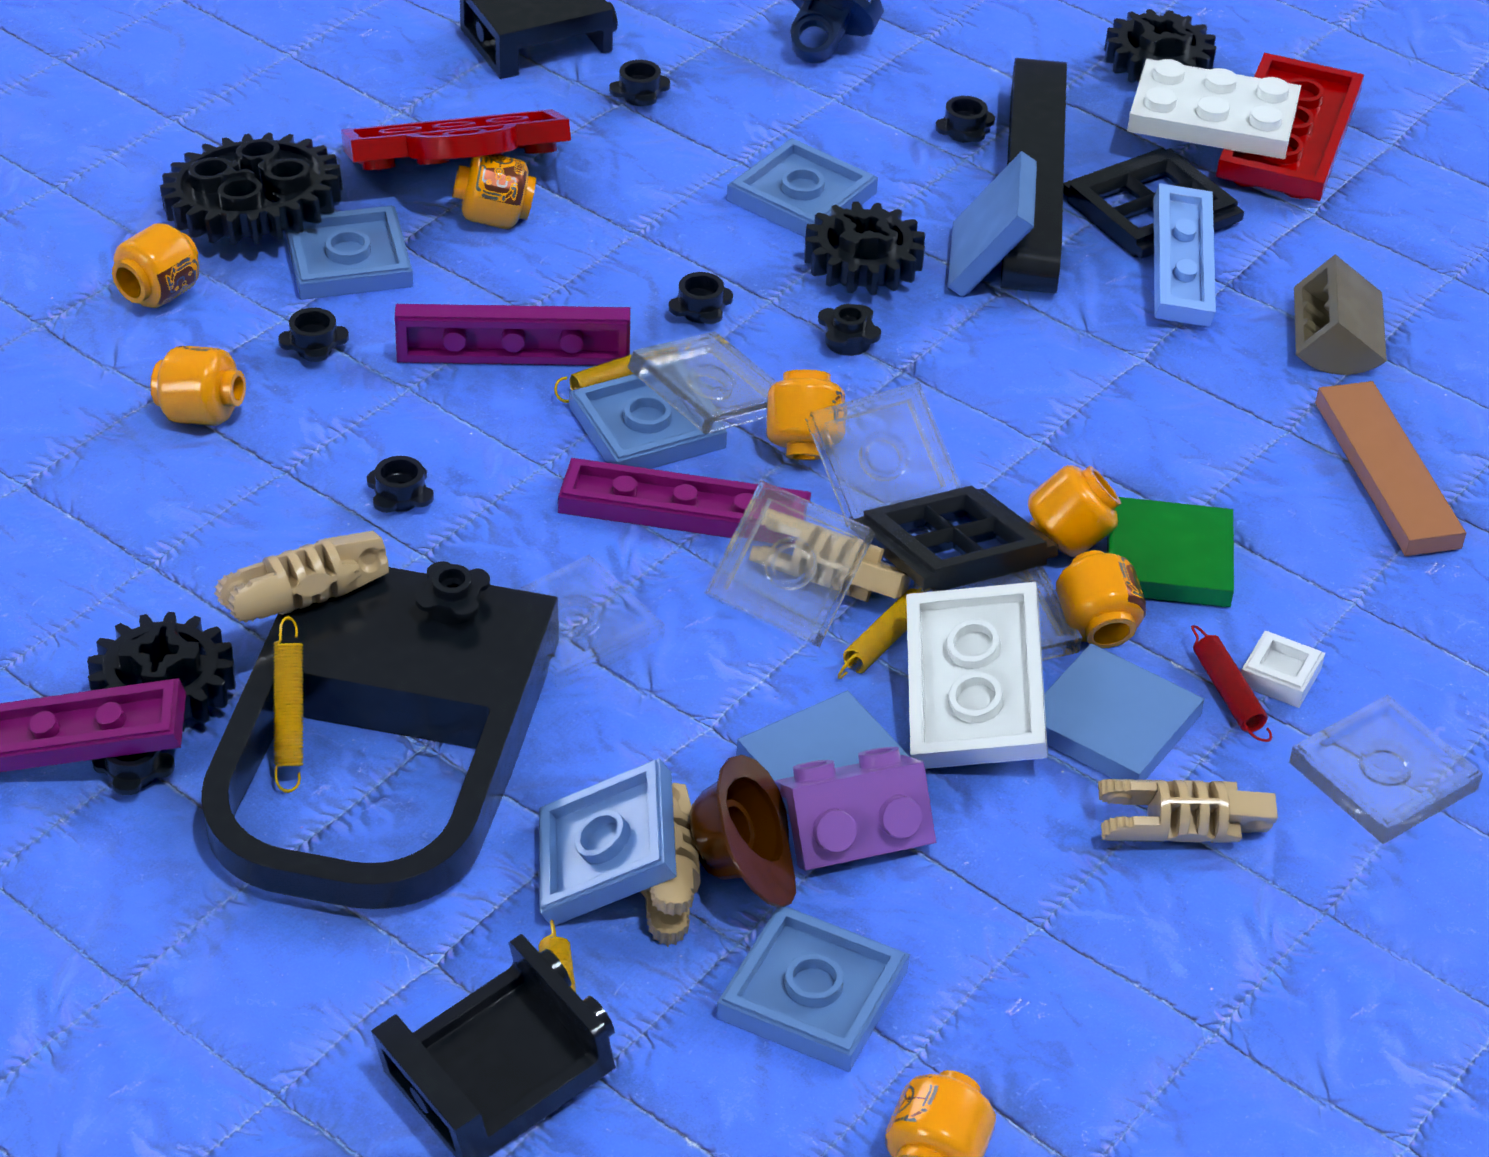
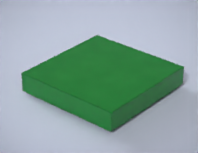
[1107,497,1234,607]

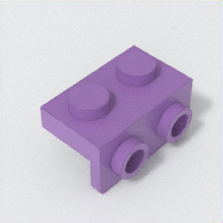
[775,747,936,871]

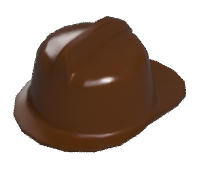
[690,755,796,908]

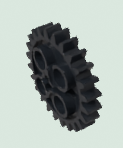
[160,133,343,245]

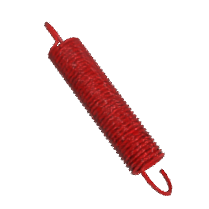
[1191,625,1273,742]

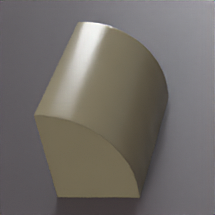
[1294,254,1387,375]

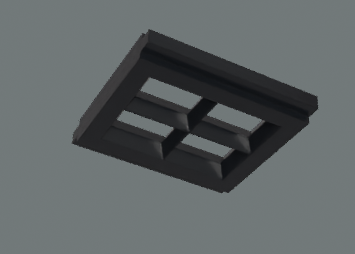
[1063,147,1244,259]
[853,485,1058,591]

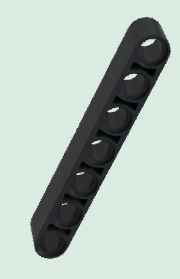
[1000,58,1067,293]

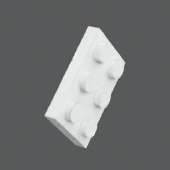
[1127,59,1301,159]
[906,582,1048,769]

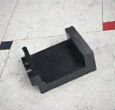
[460,0,618,79]
[371,934,615,1157]

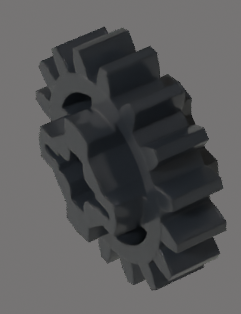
[1104,9,1217,83]
[804,201,925,295]
[87,612,236,732]

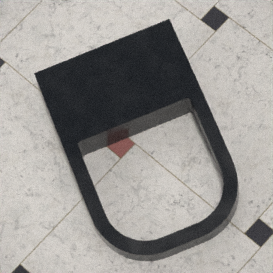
[202,567,559,909]

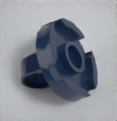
[790,0,884,64]

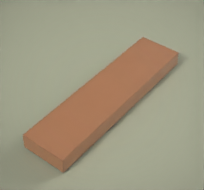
[1315,381,1466,556]

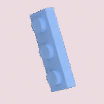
[1153,183,1216,327]

